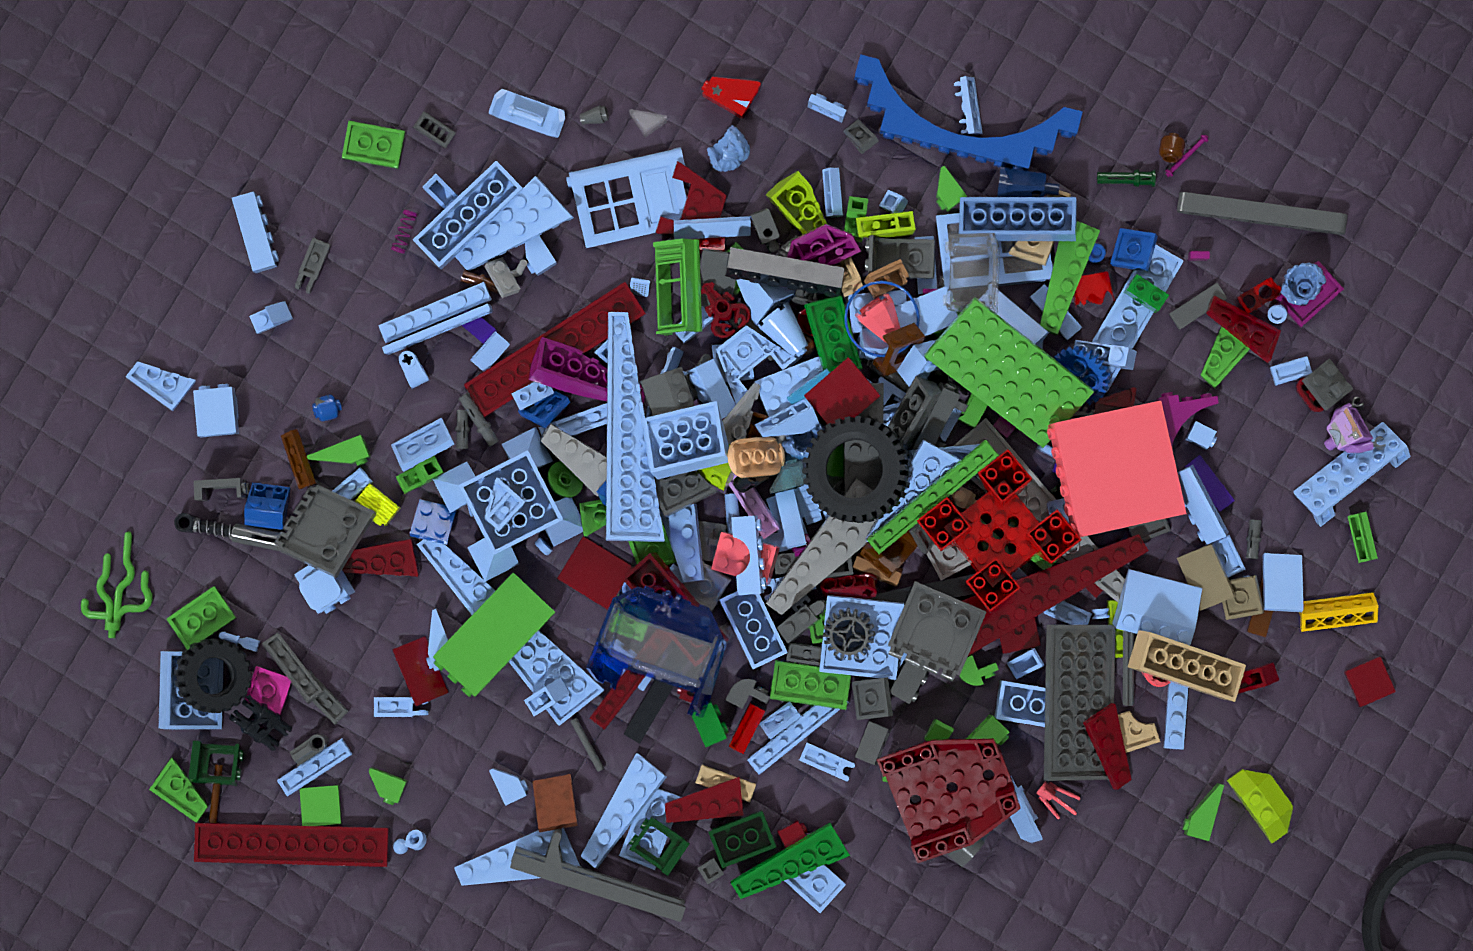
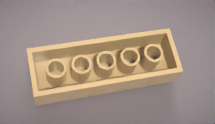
[1128,630,1246,702]

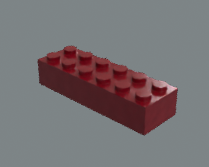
[622,552,729,667]

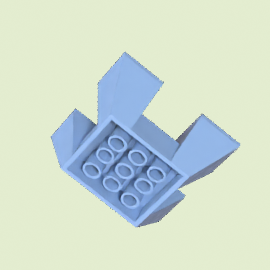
[433,427,583,582]

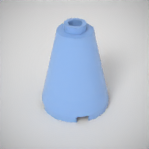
[758,303,808,357]

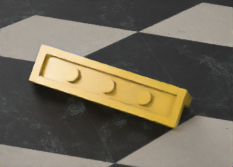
[1299,593,1378,632]

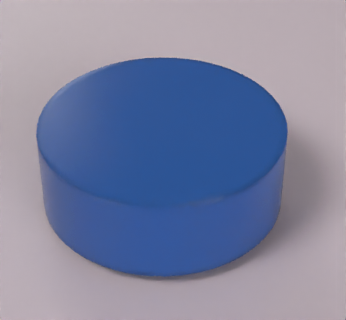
[1088,243,1106,263]

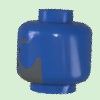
[312,395,342,422]

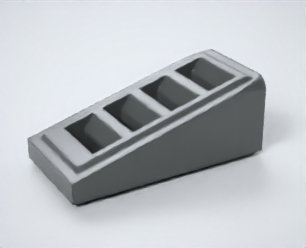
[412,111,456,149]

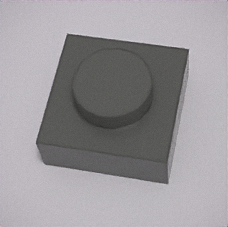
[697,857,724,884]

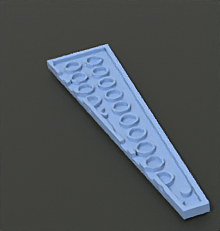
[606,312,665,542]
[417,539,604,726]

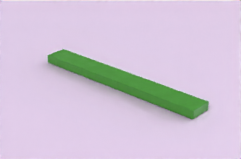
[866,440,999,554]

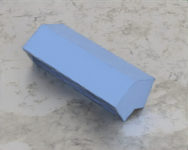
[822,168,843,218]

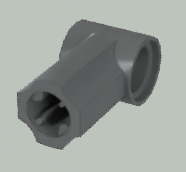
[290,734,329,766]

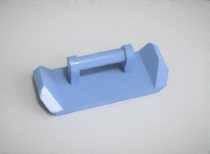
[489,89,565,138]
[1010,775,1042,843]

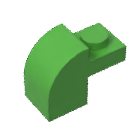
[844,196,868,242]
[396,456,443,494]
[959,655,999,686]

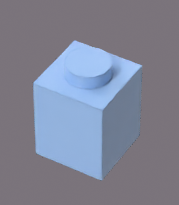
[1185,421,1217,450]

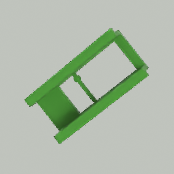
[653,238,702,335]

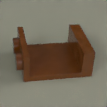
[860,530,918,579]

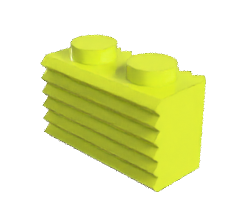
[355,483,401,526]

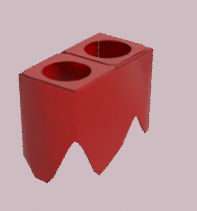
[1073,271,1115,306]
[1237,277,1281,313]

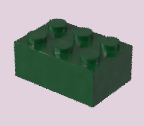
[708,810,776,868]

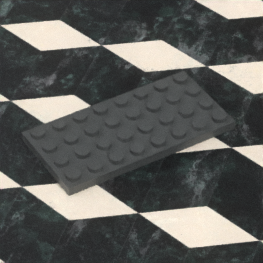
[1044,625,1115,781]

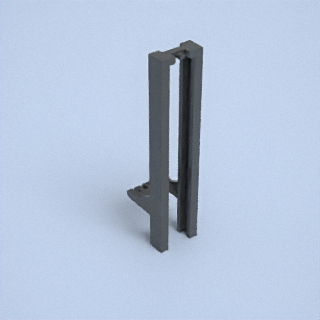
[510,829,686,922]

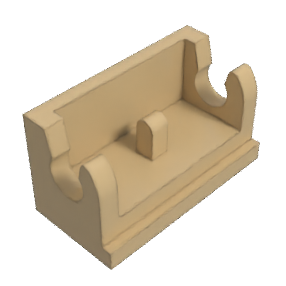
[836,256,864,297]

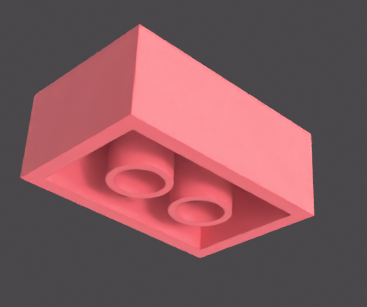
[711,532,780,585]

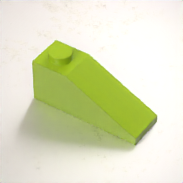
[856,211,916,238]

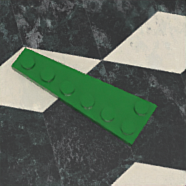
[730,823,850,899]

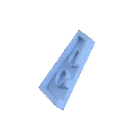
[126,362,196,411]

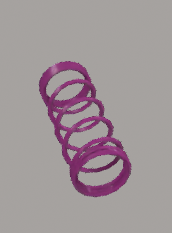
[391,209,418,254]

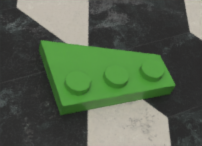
[1201,327,1250,388]

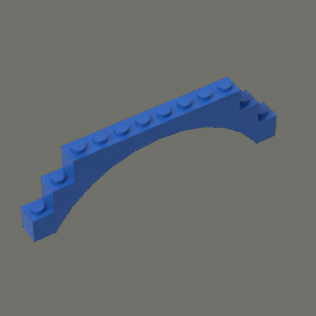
[854,54,1083,171]

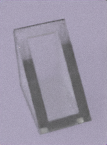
[629,109,668,137]

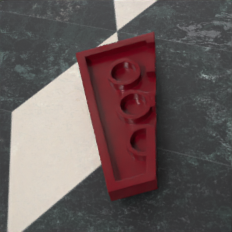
[1206,295,1281,363]
[342,538,419,577]
[665,776,743,823]

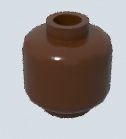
[1159,133,1185,163]

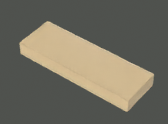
[695,765,756,802]

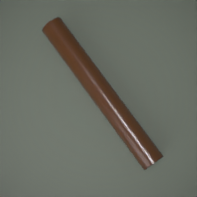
[209,764,223,823]

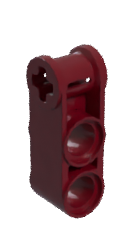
[820,573,877,602]

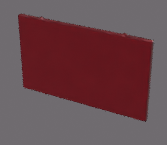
[392,636,448,706]

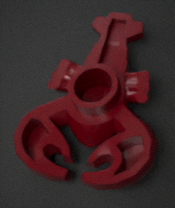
[701,282,750,338]

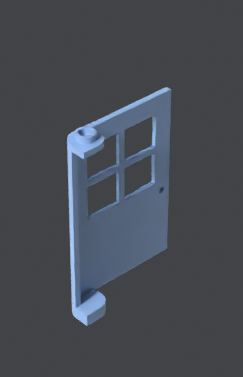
[566,147,686,248]

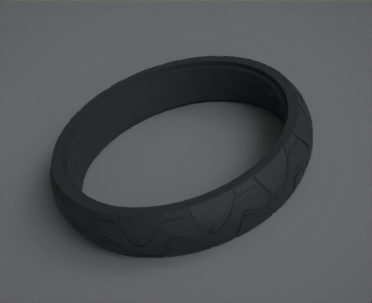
[1362,843,1473,951]

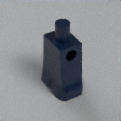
[997,167,1060,197]

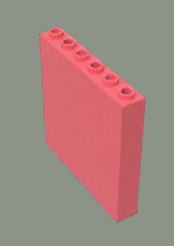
[1047,401,1187,537]

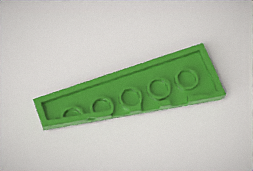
[1040,221,1100,336]

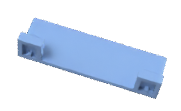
[1294,422,1411,527]

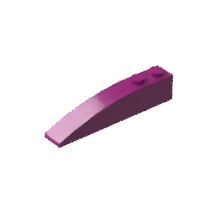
[529,337,645,404]

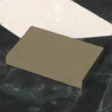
[1177,543,1236,611]

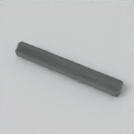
[1123,631,1134,706]

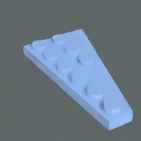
[455,176,574,271]
[454,828,581,885]

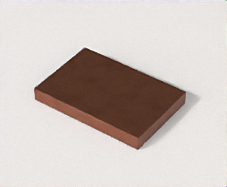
[533,774,578,833]

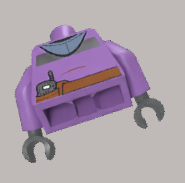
[1324,397,1386,453]

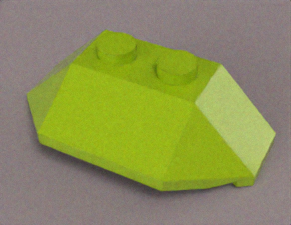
[1226,769,1293,844]

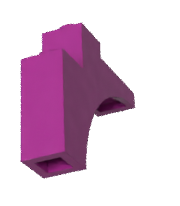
[1157,392,1219,446]

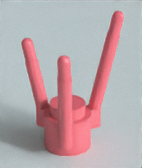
[1036,781,1080,819]

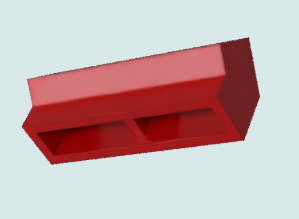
[729,703,765,754]

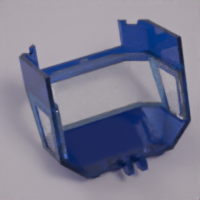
[586,586,727,718]

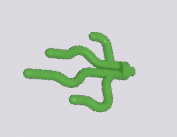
[81,531,153,638]

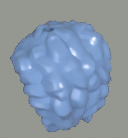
[707,125,750,172]
[1281,262,1326,305]
[782,424,825,460]

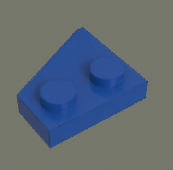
[518,391,570,428]

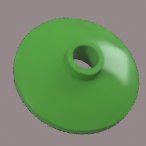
[548,461,583,498]

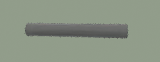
[570,718,604,772]

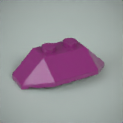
[787,224,861,265]

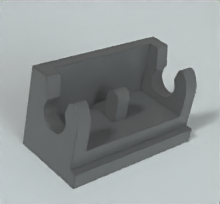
[855,721,891,766]

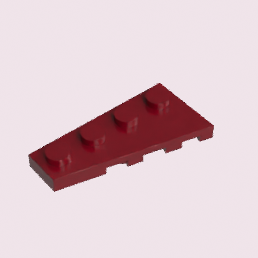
[1083,703,1132,790]

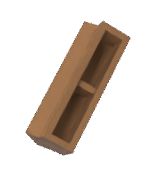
[852,552,903,587]

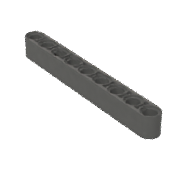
[1177,192,1348,235]

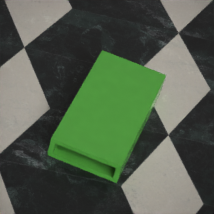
[433,573,555,697]

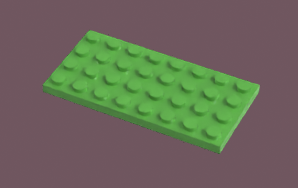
[924,297,1094,448]

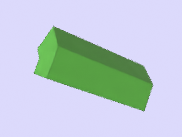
[1347,512,1378,563]

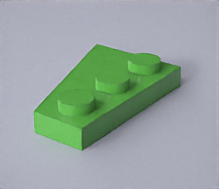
[149,757,209,823]

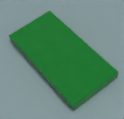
[804,295,863,372]

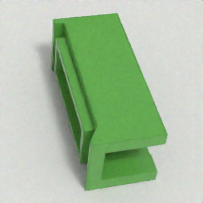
[958,393,987,428]

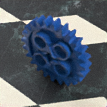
[1054,346,1111,406]

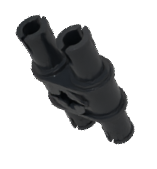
[229,695,292,751]

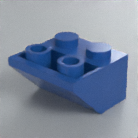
[244,482,290,530]

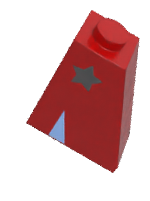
[701,77,761,119]

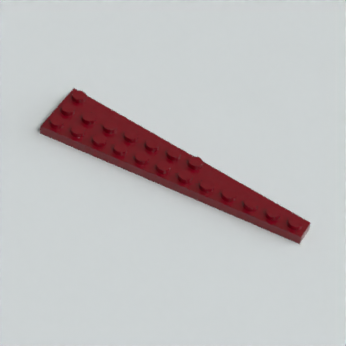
[962,534,1149,656]

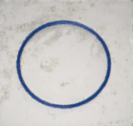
[844,281,920,357]

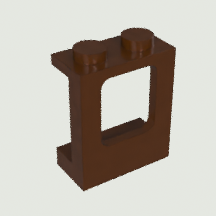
[873,323,925,377]

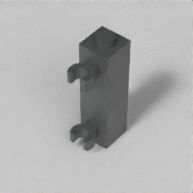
[912,382,968,449]

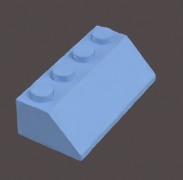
[1177,465,1229,544]

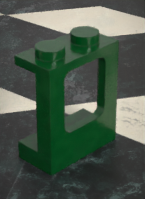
[188,741,244,786]
[629,816,690,876]

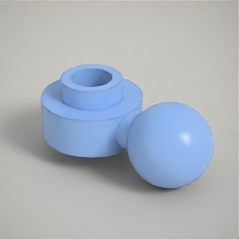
[393,830,427,854]

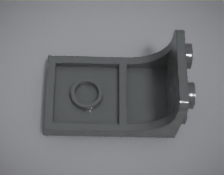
[865,235,935,279]

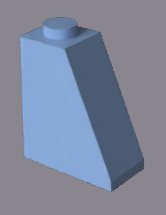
[736,279,796,325]

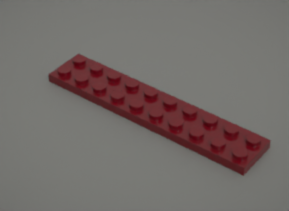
[464,282,646,417]
[194,823,389,867]

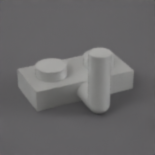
[485,257,527,298]

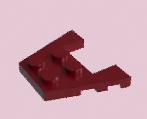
[655,161,727,234]

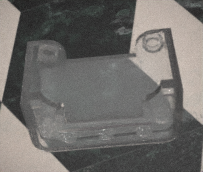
[943,233,1000,314]

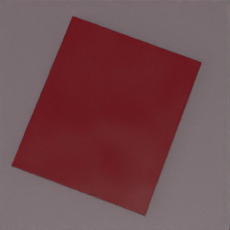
[804,357,881,424]
[557,536,634,610]

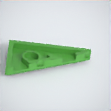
[579,500,606,537]

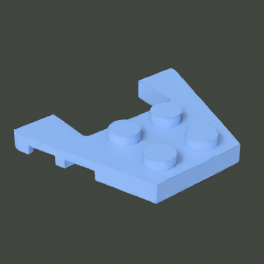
[716,326,796,404]

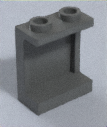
[194,478,250,501]

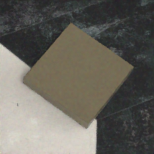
[1222,575,1265,620]

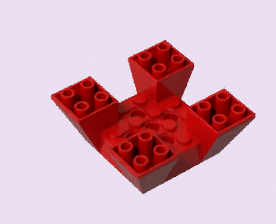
[917,449,1082,612]

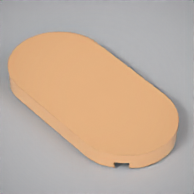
[727,436,785,478]

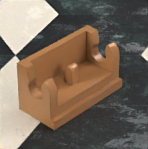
[864,259,909,299]

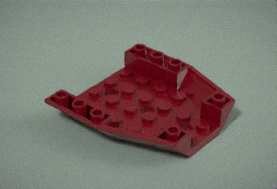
[877,738,1021,863]

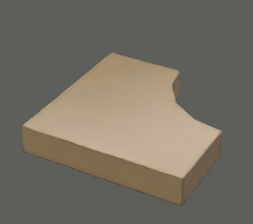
[1118,711,1160,753]

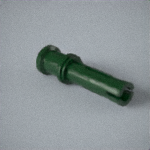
[1097,170,1156,187]

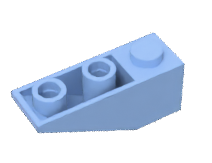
[1074,340,1137,370]

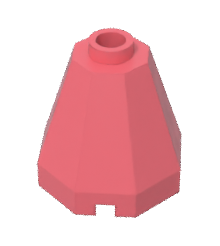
[855,293,900,342]

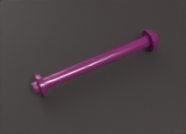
[1165,135,1208,177]

